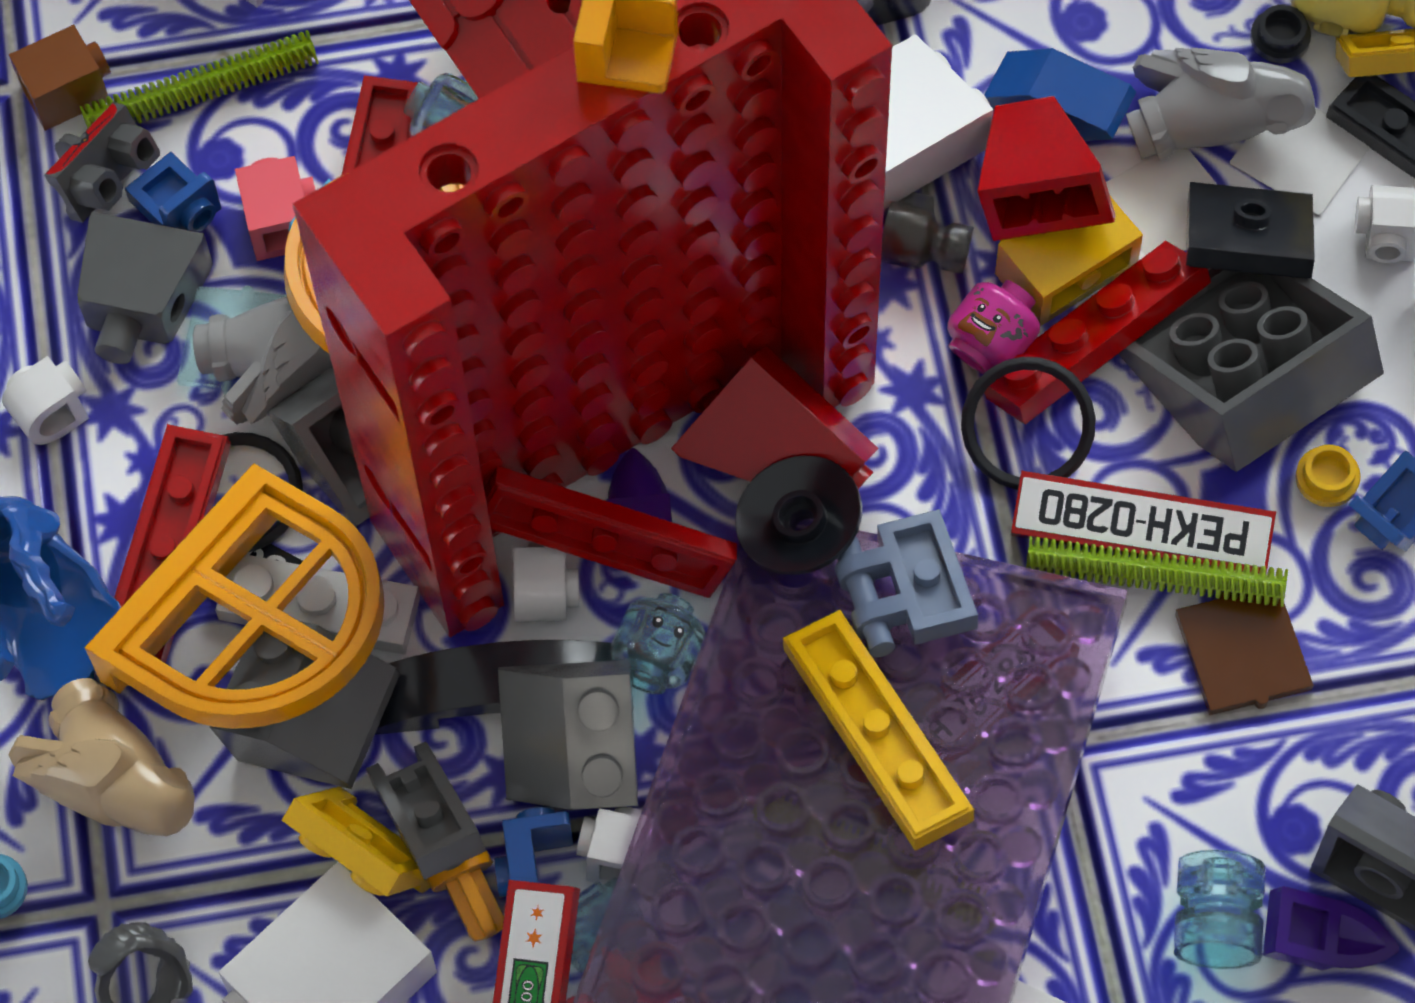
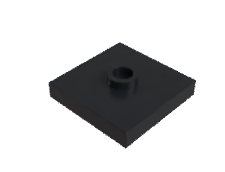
[1186,182,1315,279]

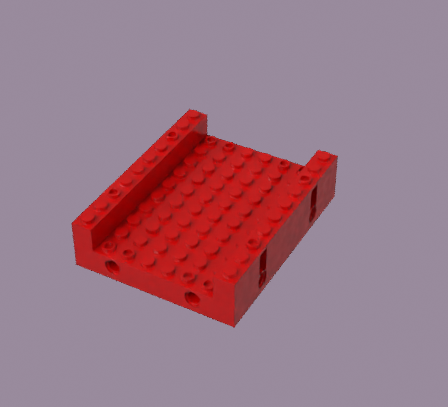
[292,0,893,638]

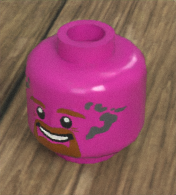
[947,280,1040,374]

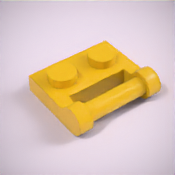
[281,786,431,897]

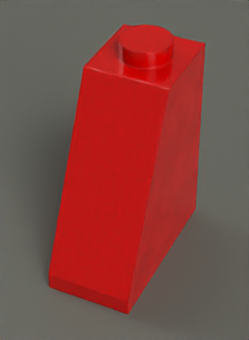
[977,96,1116,241]
[671,346,879,489]

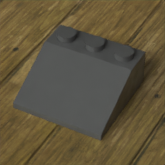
[1119,269,1384,472]

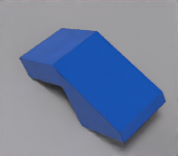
[984,48,1136,141]

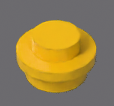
[1295,444,1361,507]

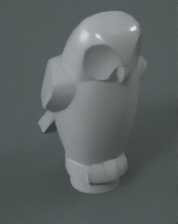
[1126,48,1316,161]
[193,297,332,425]

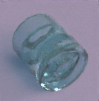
[1173,850,1266,969]

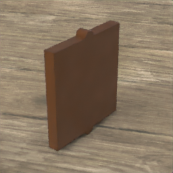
[1175,592,1314,716]

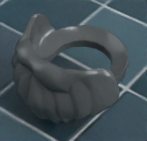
[88,922,193,1003]

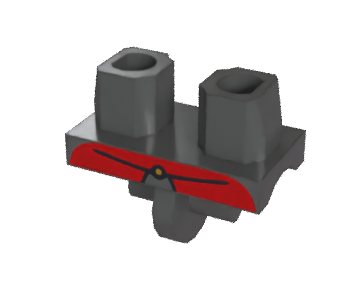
[44,102,160,223]

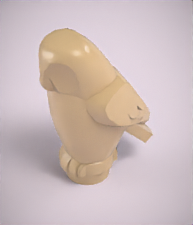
[8,678,195,836]

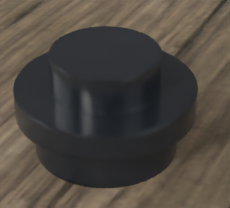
[1250,5,1311,63]

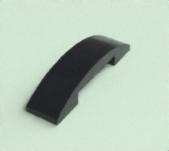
[375,640,634,735]

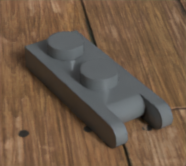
[366,741,486,880]

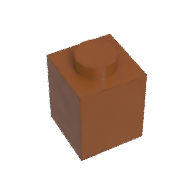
[9,24,111,131]

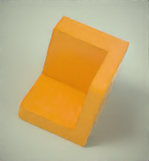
[573,0,678,93]

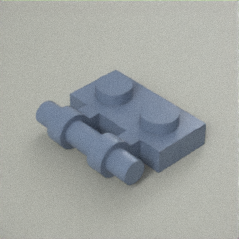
[834,509,978,657]

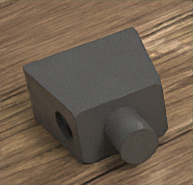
[78,212,213,364]

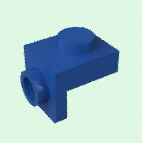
[124,151,222,233]
[1348,450,1415,552]
[494,807,573,897]

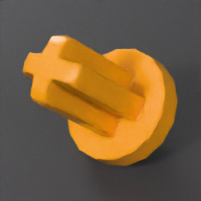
[427,850,504,942]

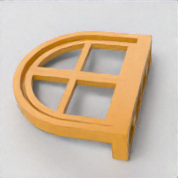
[85,463,385,729]

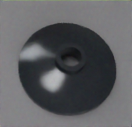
[735,455,863,575]

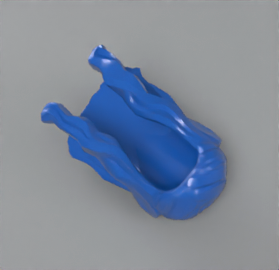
[0,496,121,700]

